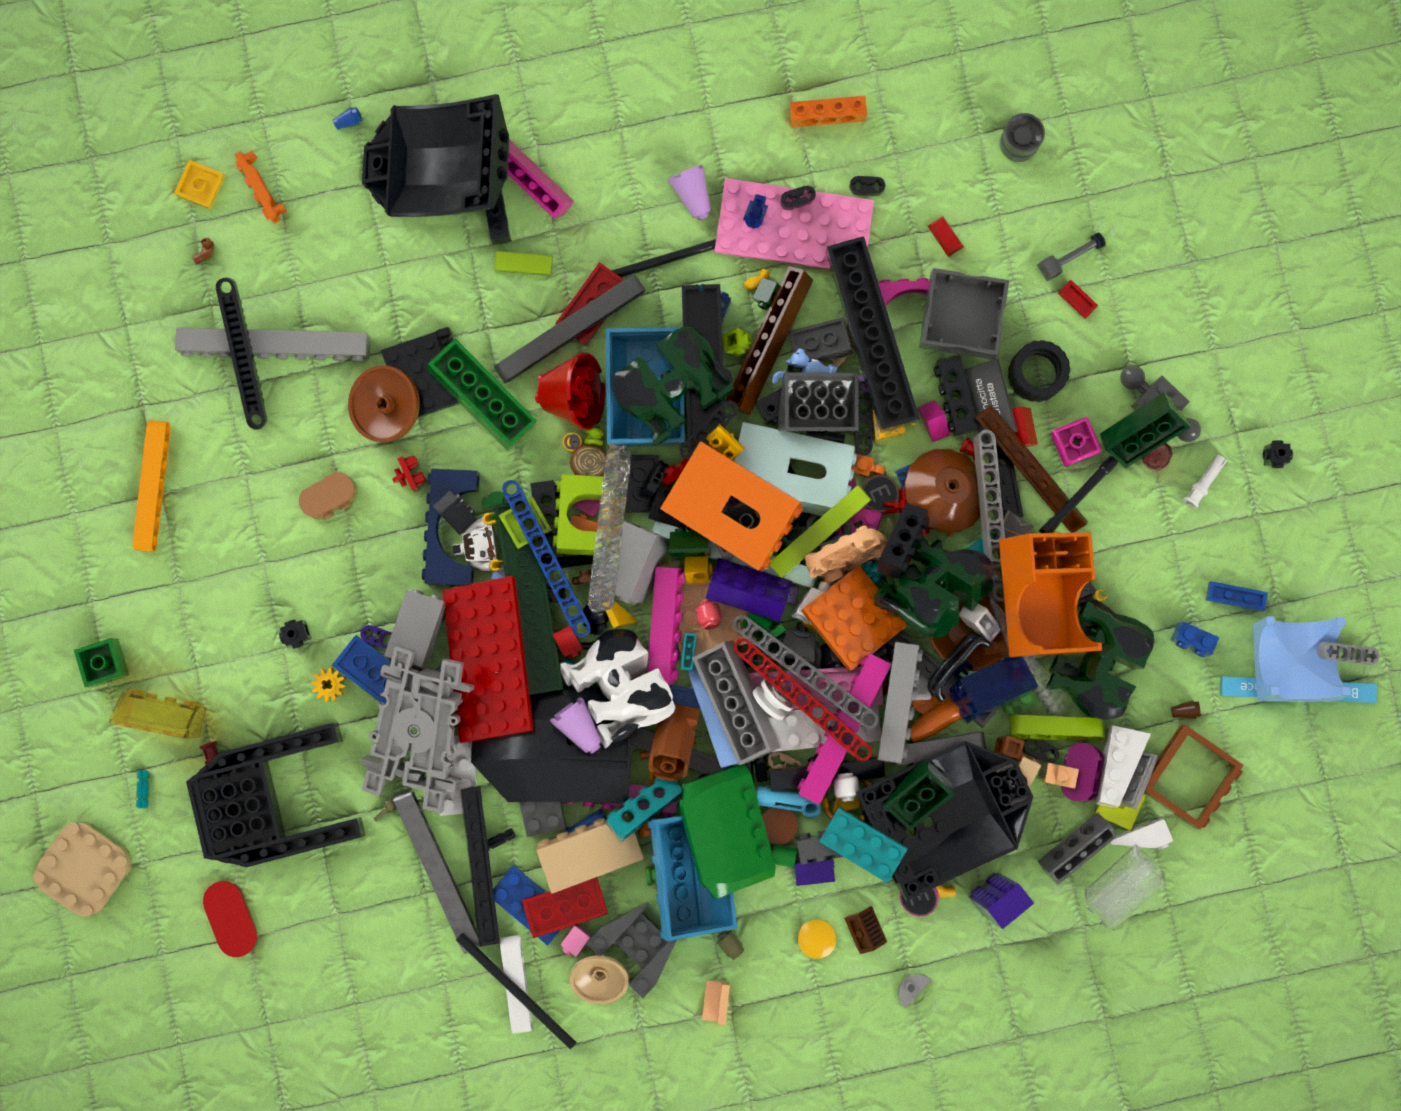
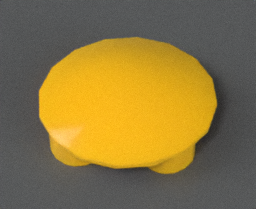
[798,919,836,959]

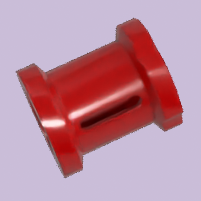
[959,437,975,460]

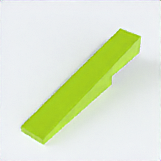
[770,485,872,578]

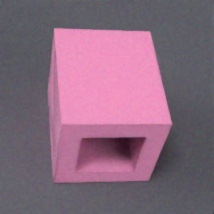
[561,924,591,956]

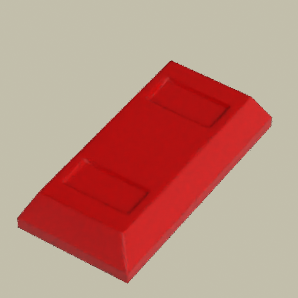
[928,216,964,257]
[1058,280,1098,319]

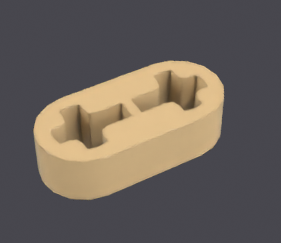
[767,751,802,769]

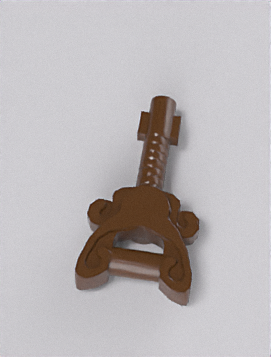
[571,569,602,585]

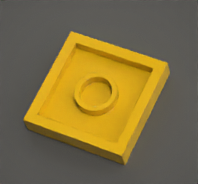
[174,160,225,209]

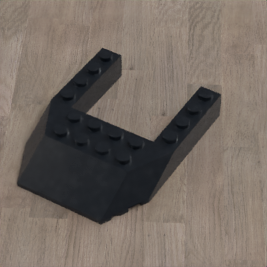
[186,723,366,867]

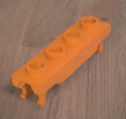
[234,151,287,224]

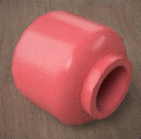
[695,600,722,630]

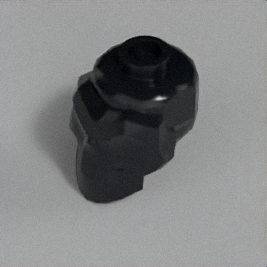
[583,597,609,636]

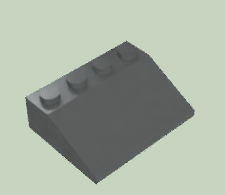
[778,373,859,431]

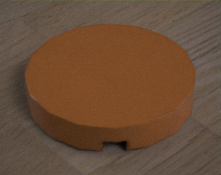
[762,807,798,845]

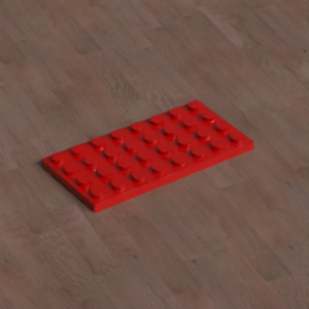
[442,576,534,743]

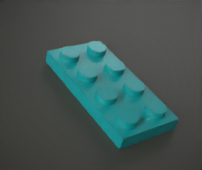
[819,807,908,883]

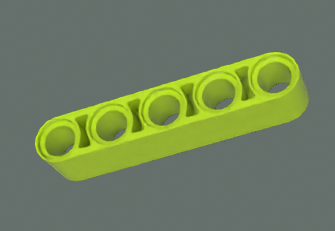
[1010,715,1105,741]

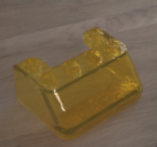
[109,689,207,738]

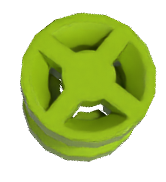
[584,428,604,446]

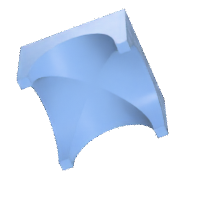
[1252,617,1351,702]

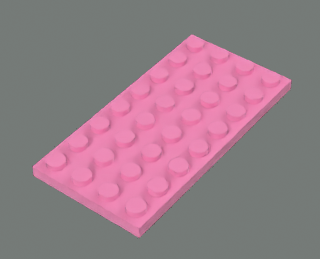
[714,178,874,270]

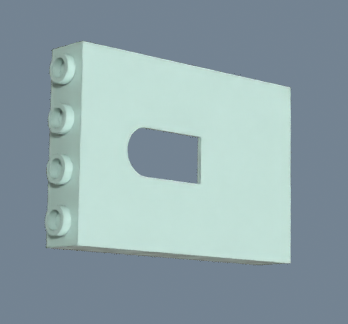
[731,422,857,516]

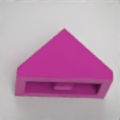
[917,400,950,442]

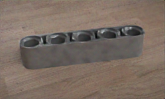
[893,732,987,766]

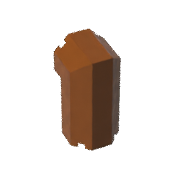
[647,703,700,782]

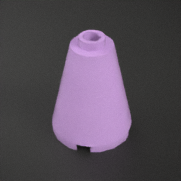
[668,165,710,220]
[550,697,602,754]

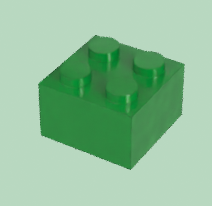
[74,638,129,688]

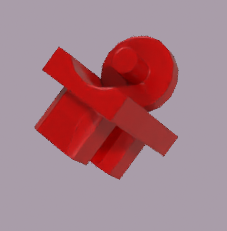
[392,456,427,492]

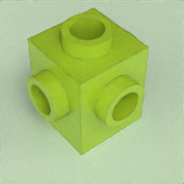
[722,328,753,357]

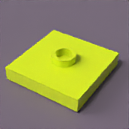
[1094,794,1146,831]

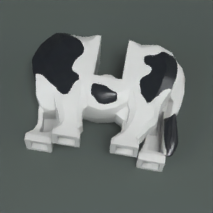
[560,629,675,749]

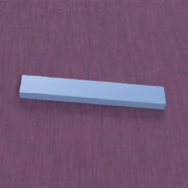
[687,663,738,769]

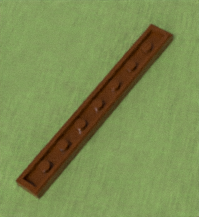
[975,405,1088,533]

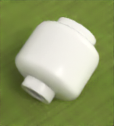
[833,773,860,802]

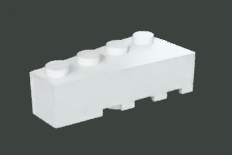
[1094,725,1151,808]

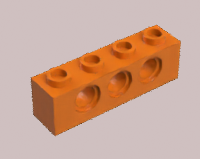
[789,96,867,128]

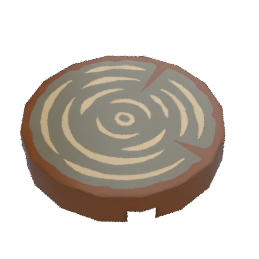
[570,445,608,477]

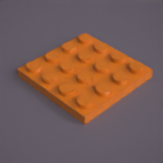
[801,565,907,672]

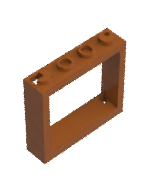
[1144,725,1244,830]

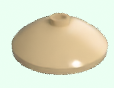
[570,956,629,1004]

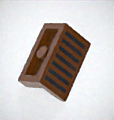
[845,906,887,954]

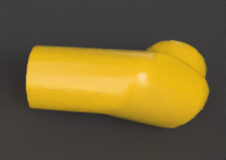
[744,269,770,290]
[936,885,956,898]

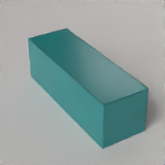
[681,633,697,671]

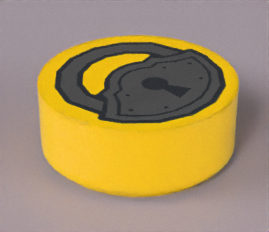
[563,432,582,452]

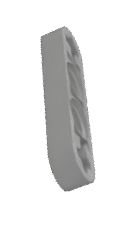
[1317,642,1379,665]

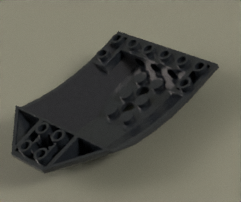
[471,685,632,804]
[856,741,1033,901]

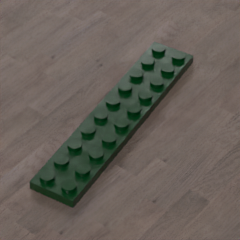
[494,501,563,695]

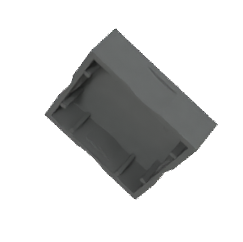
[919,268,1009,359]

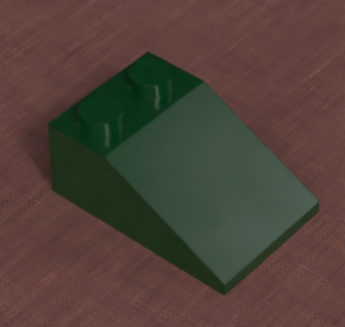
[884,758,955,831]

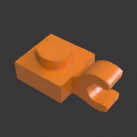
[851,453,885,478]

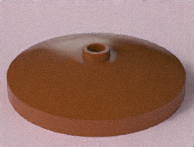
[348,365,420,442]

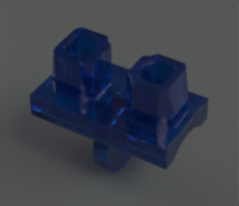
[743,194,768,229]

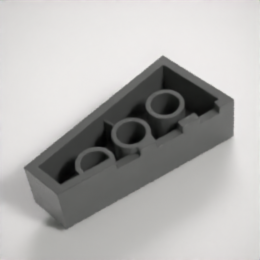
[795,830,843,865]

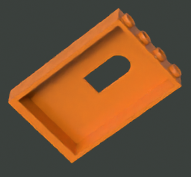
[660,441,803,571]

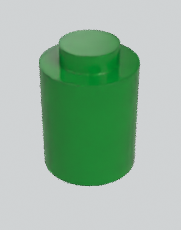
[771,844,797,868]

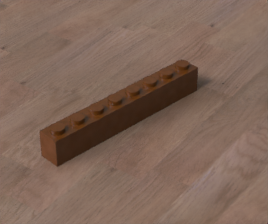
[726,266,813,415]

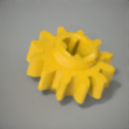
[311,668,347,702]

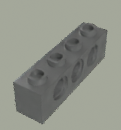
[1038,812,1118,885]

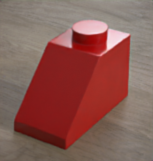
[553,626,584,659]

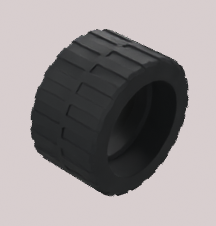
[1008,340,1071,402]

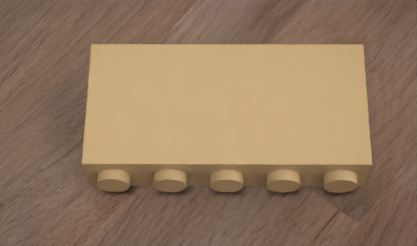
[535,814,644,894]

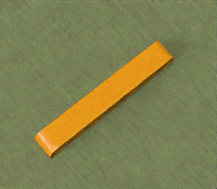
[133,420,171,552]

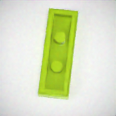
[494,251,553,276]

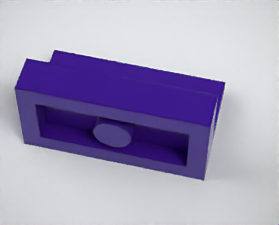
[794,858,835,886]

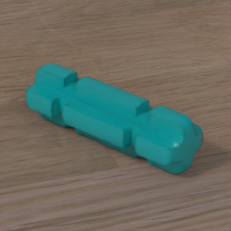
[136,770,149,808]

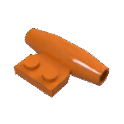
[909,690,974,743]

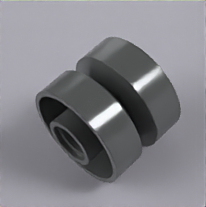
[1000,113,1045,162]

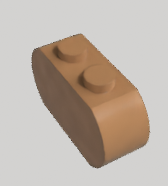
[299,472,357,520]

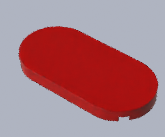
[203,881,258,957]

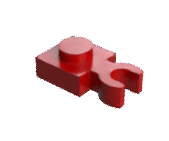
[662,458,689,486]

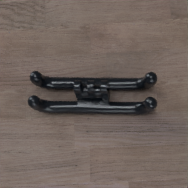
[927,633,991,702]

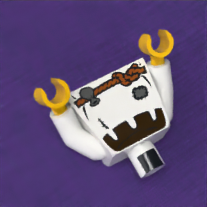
[452,512,503,571]

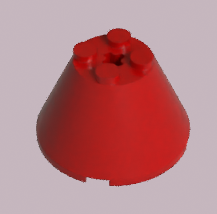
[535,353,605,430]

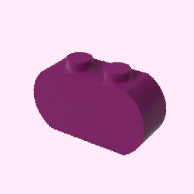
[1061,743,1105,803]

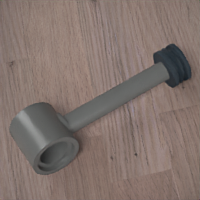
[1037,232,1106,281]

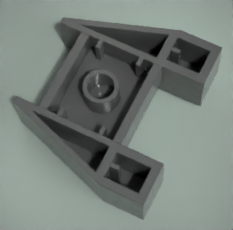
[586,901,676,998]

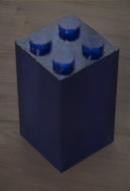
[949,657,1039,724]

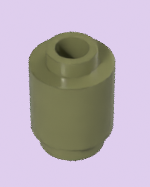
[716,930,745,960]

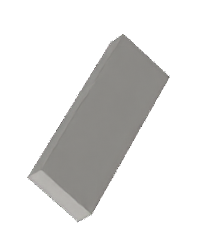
[1120,752,1158,809]

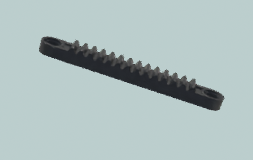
[216,277,267,430]

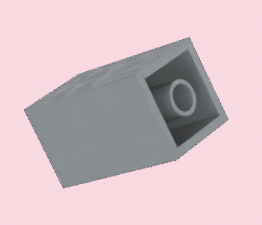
[597,521,669,605]
[384,589,446,671]

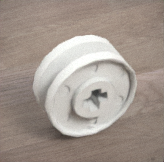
[752,679,794,720]

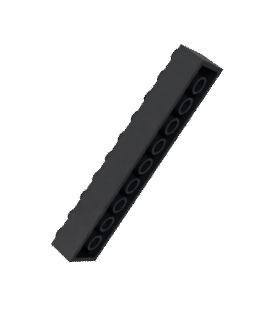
[826,236,920,433]

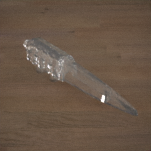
[989,597,1068,717]

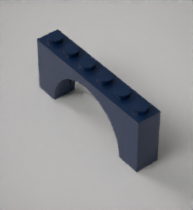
[422,468,480,586]

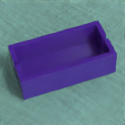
[706,558,792,622]

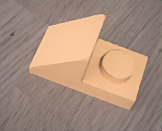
[1043,763,1079,789]

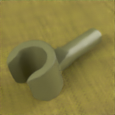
[373,798,396,822]

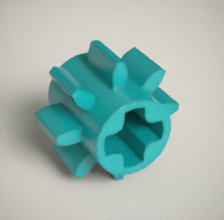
[863,560,884,584]

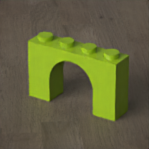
[553,474,608,556]

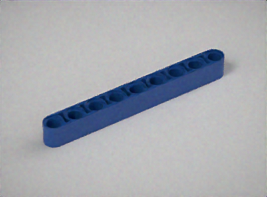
[502,480,591,637]

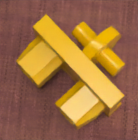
[706,424,745,460]

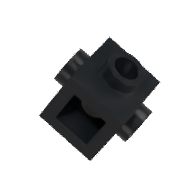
[1262,440,1293,468]
[279,620,312,649]

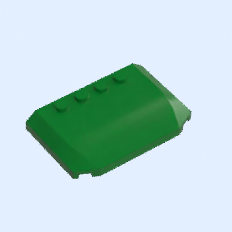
[679,764,776,899]

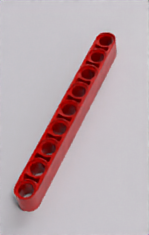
[734,638,872,761]

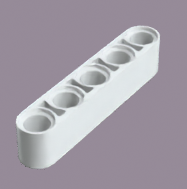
[500,935,533,1034]

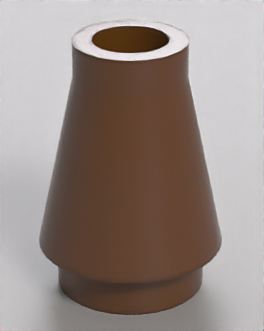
[1171,700,1201,719]

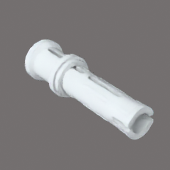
[1182,455,1227,509]

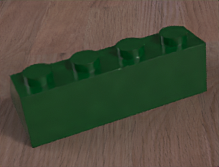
[1100,392,1191,468]

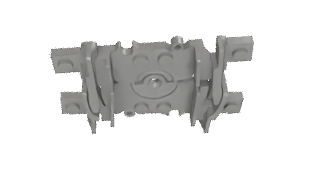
[361,644,474,813]

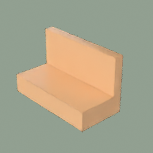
[702,980,730,1025]

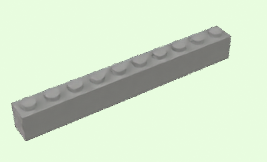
[175,328,370,362]

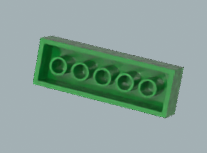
[426,338,537,451]

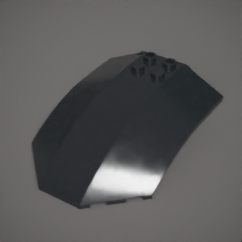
[362,94,509,217]

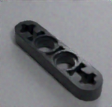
[854,381,873,455]
[680,401,738,460]

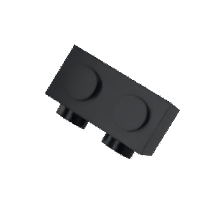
[755,388,782,425]

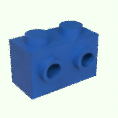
[1171,622,1219,657]

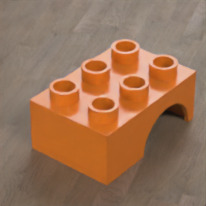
[999,532,1102,657]

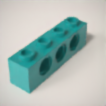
[606,778,683,842]

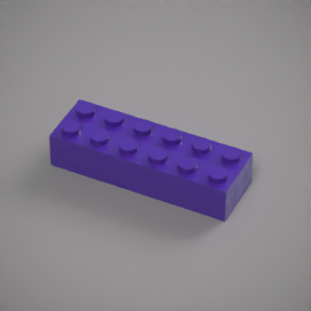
[969,873,1034,929]

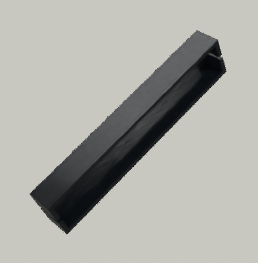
[682,284,726,456]

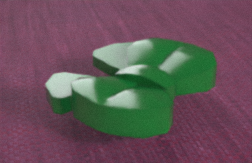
[481,491,505,520]

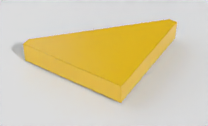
[599,593,637,628]

